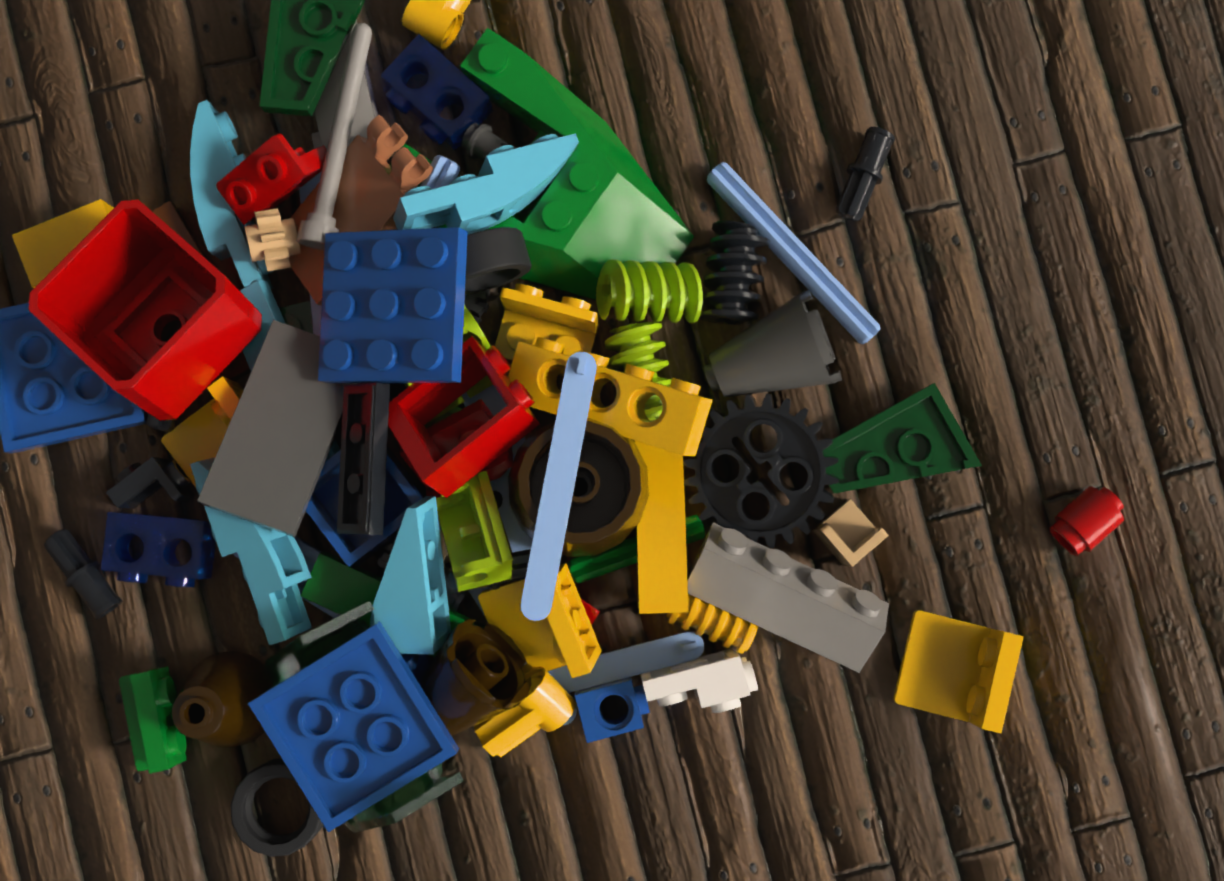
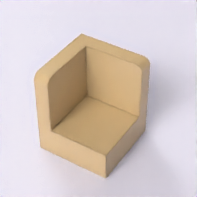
[812,499,889,567]

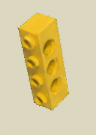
[508,337,712,456]

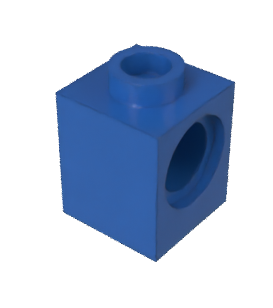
[575,677,650,743]

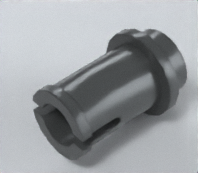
[461,123,516,161]

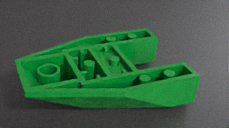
[390,27,694,311]

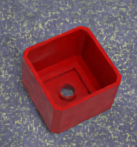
[28,199,262,421]

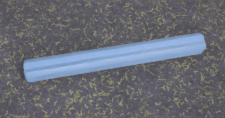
[707,162,880,344]

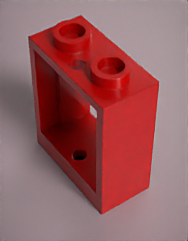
[388,336,540,498]

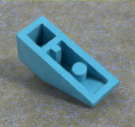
[370,496,451,654]

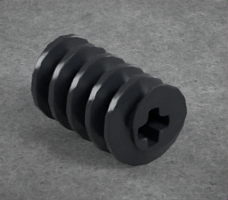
[699,220,770,325]

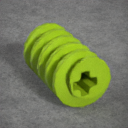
[596,259,703,323]
[605,322,672,422]

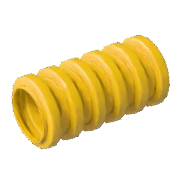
[666,594,758,654]

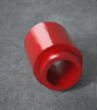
[1049,486,1124,556]

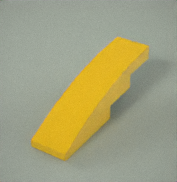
[635,441,689,614]

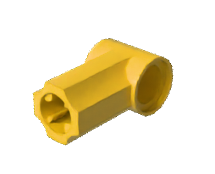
[402,0,472,50]
[474,666,576,757]

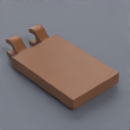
[289,115,433,306]

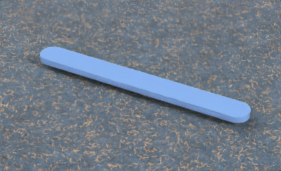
[520,351,597,621]
[548,631,704,693]

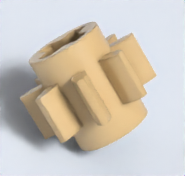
[244,208,301,272]

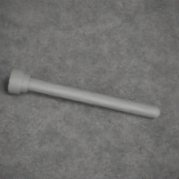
[296,23,372,251]

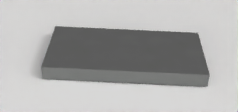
[197,320,357,537]

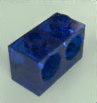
[381,34,493,151]
[101,512,216,587]

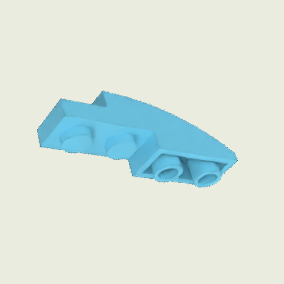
[190,100,274,289]
[393,133,579,235]
[190,458,312,645]

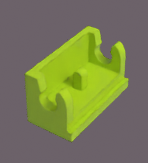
[436,471,513,592]

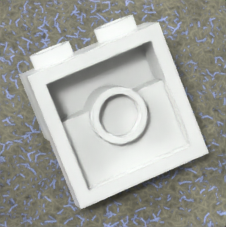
[641,648,758,713]

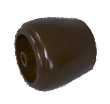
[508,418,649,557]

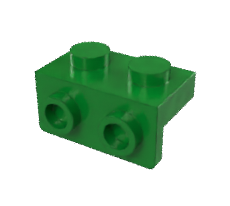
[119,666,187,774]

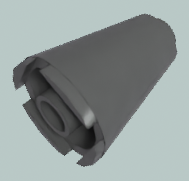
[703,290,842,398]

